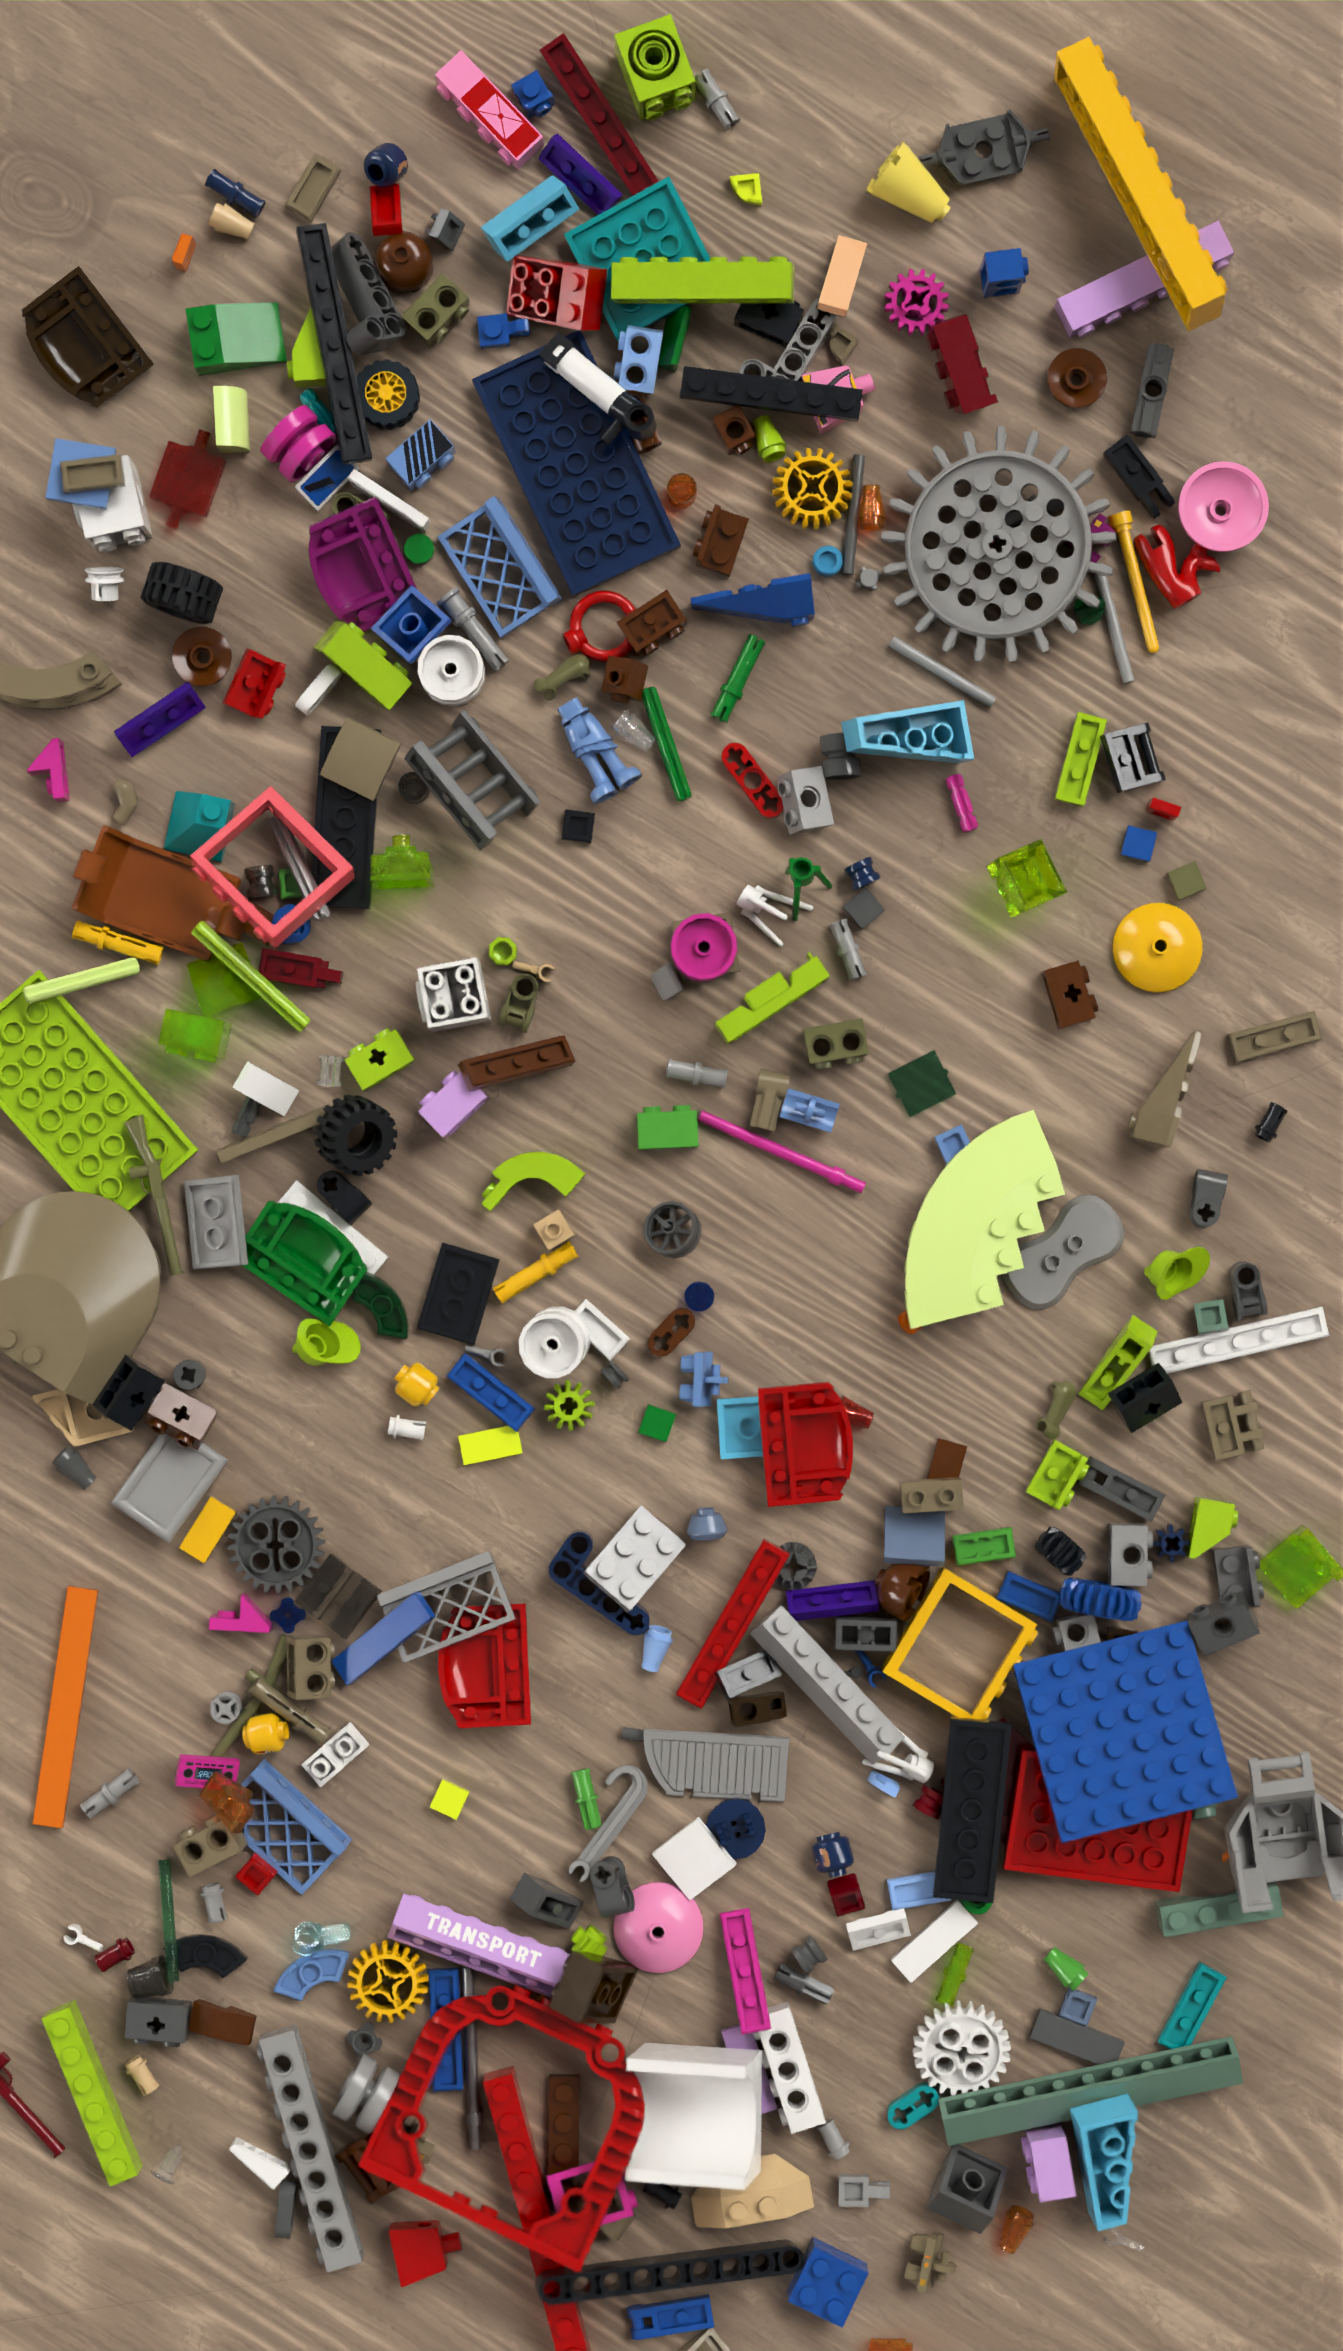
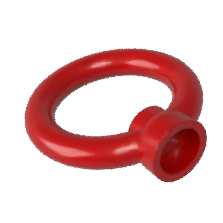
[562,591,636,662]

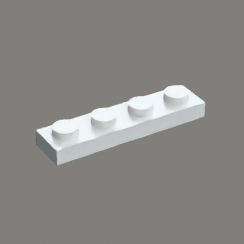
[278,1180,389,1274]

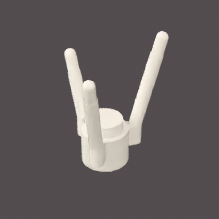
[736,884,813,947]
[862,1729,934,1783]

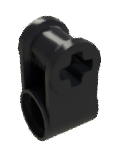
[317,1170,373,1225]

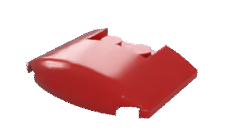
[757,1382,853,1507]
[438,1603,531,1729]

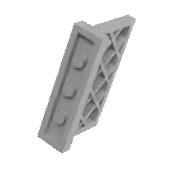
[377,1551,516,1664]

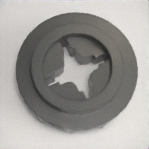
[775,1542,817,1591]

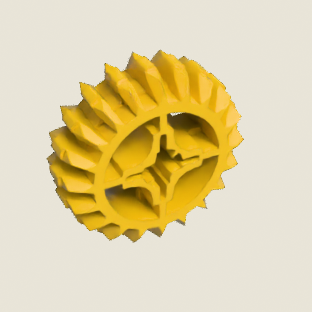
[772,448,853,530]
[347,1940,429,2023]

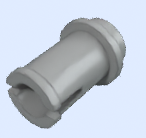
[200,1882,228,1923]
[816,2119,850,2160]

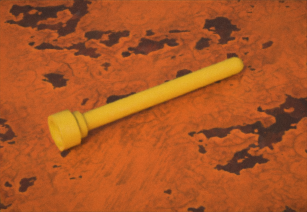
[1107,511,1159,653]

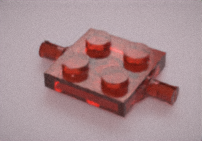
[149,429,226,530]

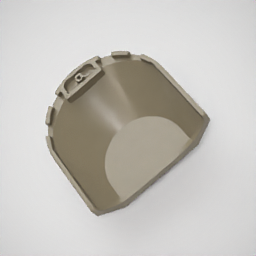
[0,1191,162,1404]

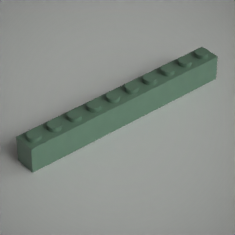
[938,2036,1243,2146]

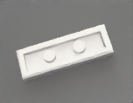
[348,469,431,532]
[890,1900,978,1983]

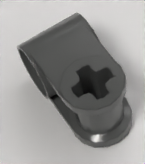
[1189,1169,1228,1228]
[1229,1261,1268,1321]
[590,1856,635,1918]

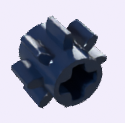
[1153,1524,1190,1562]

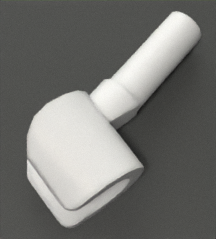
[63,1924,103,1952]

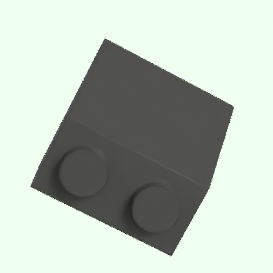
[926,2144,1008,2234]

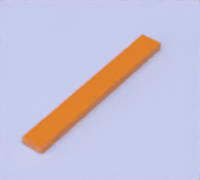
[33,1585,99,1828]

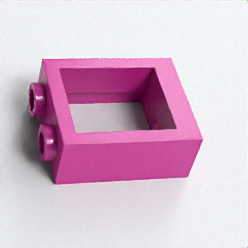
[546,2161,638,2225]

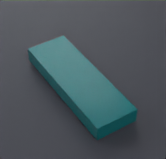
[1157,1961,1227,2049]

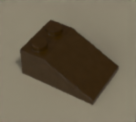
[549,1951,639,2023]

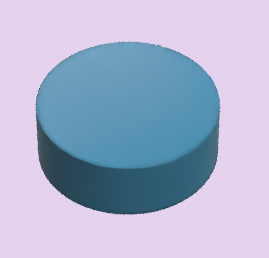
[813,546,843,577]

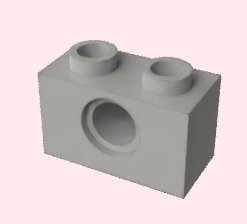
[777,766,834,835]
[1107,1523,1153,1586]

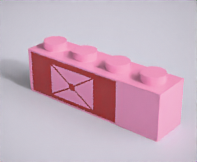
[435,50,544,170]

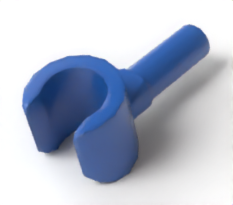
[854,1650,886,1688]

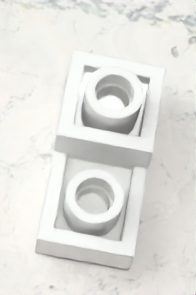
[232,1061,299,1117]
[301,1722,369,1787]

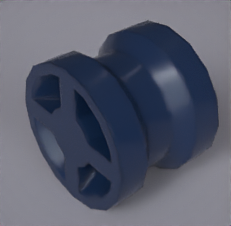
[844,857,881,891]

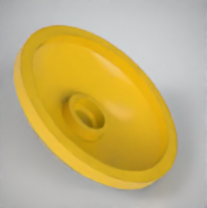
[1112,903,1202,992]

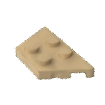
[32,1389,135,1447]

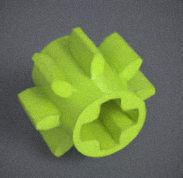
[571,1924,608,1956]

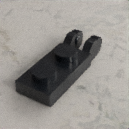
[1103,434,1175,519]

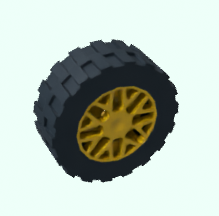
[357,359,420,430]

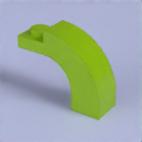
[481,1152,586,1212]

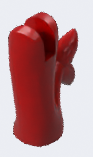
[1133,524,1220,610]

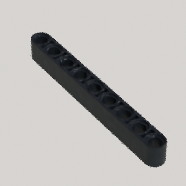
[535,2239,804,2305]

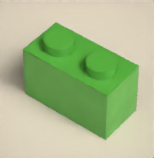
[637,1105,699,1150]

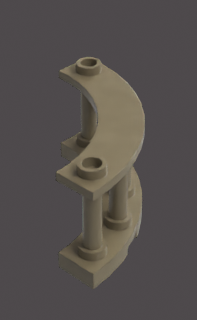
[0,650,122,710]

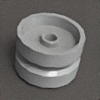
[332,2054,401,2134]

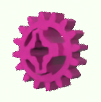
[884,269,949,336]

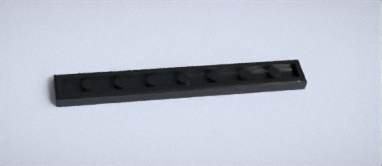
[296,223,373,466]

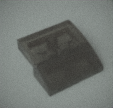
[295,1553,382,1639]

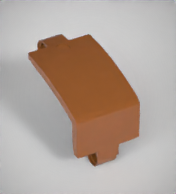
[72,825,247,962]

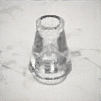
[611,710,656,752]

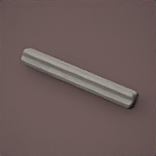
[269,816,330,922]

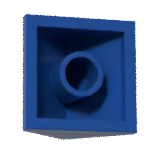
[371,585,452,664]

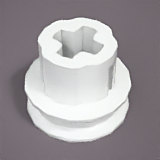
[84,567,124,601]

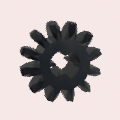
[1035,1527,1087,1576]

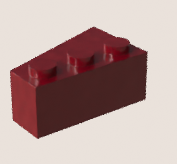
[926,314,998,414]

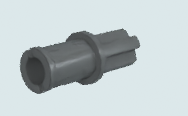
[773,1962,833,2004]

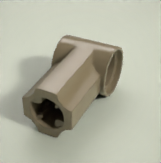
[750,1069,790,1131]

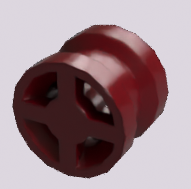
[912,1784,943,1820]

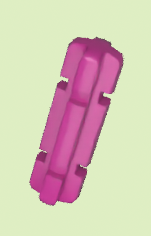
[946,774,978,832]

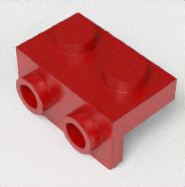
[223,648,286,719]

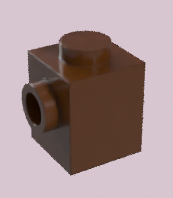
[601,656,648,704]

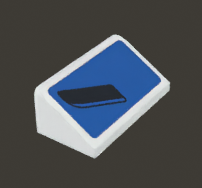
[295,445,360,511]

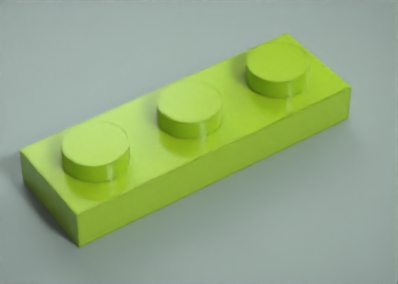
[1054,712,1107,807]

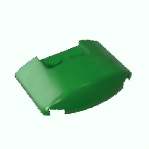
[242,1201,368,1326]

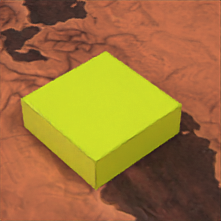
[430,1779,470,1820]

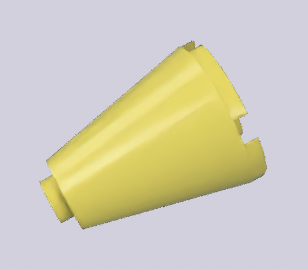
[866,141,951,223]

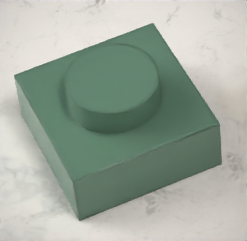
[1194,1299,1229,1335]

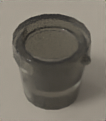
[127,1955,174,1999]

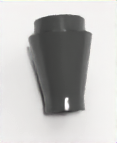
[52,1446,97,1490]

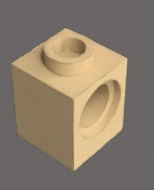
[533,1209,575,1250]

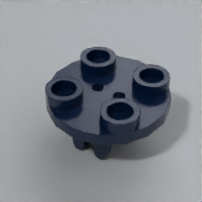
[706,1798,766,1859]

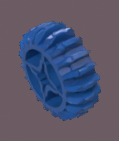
[1060,1578,1142,1621]

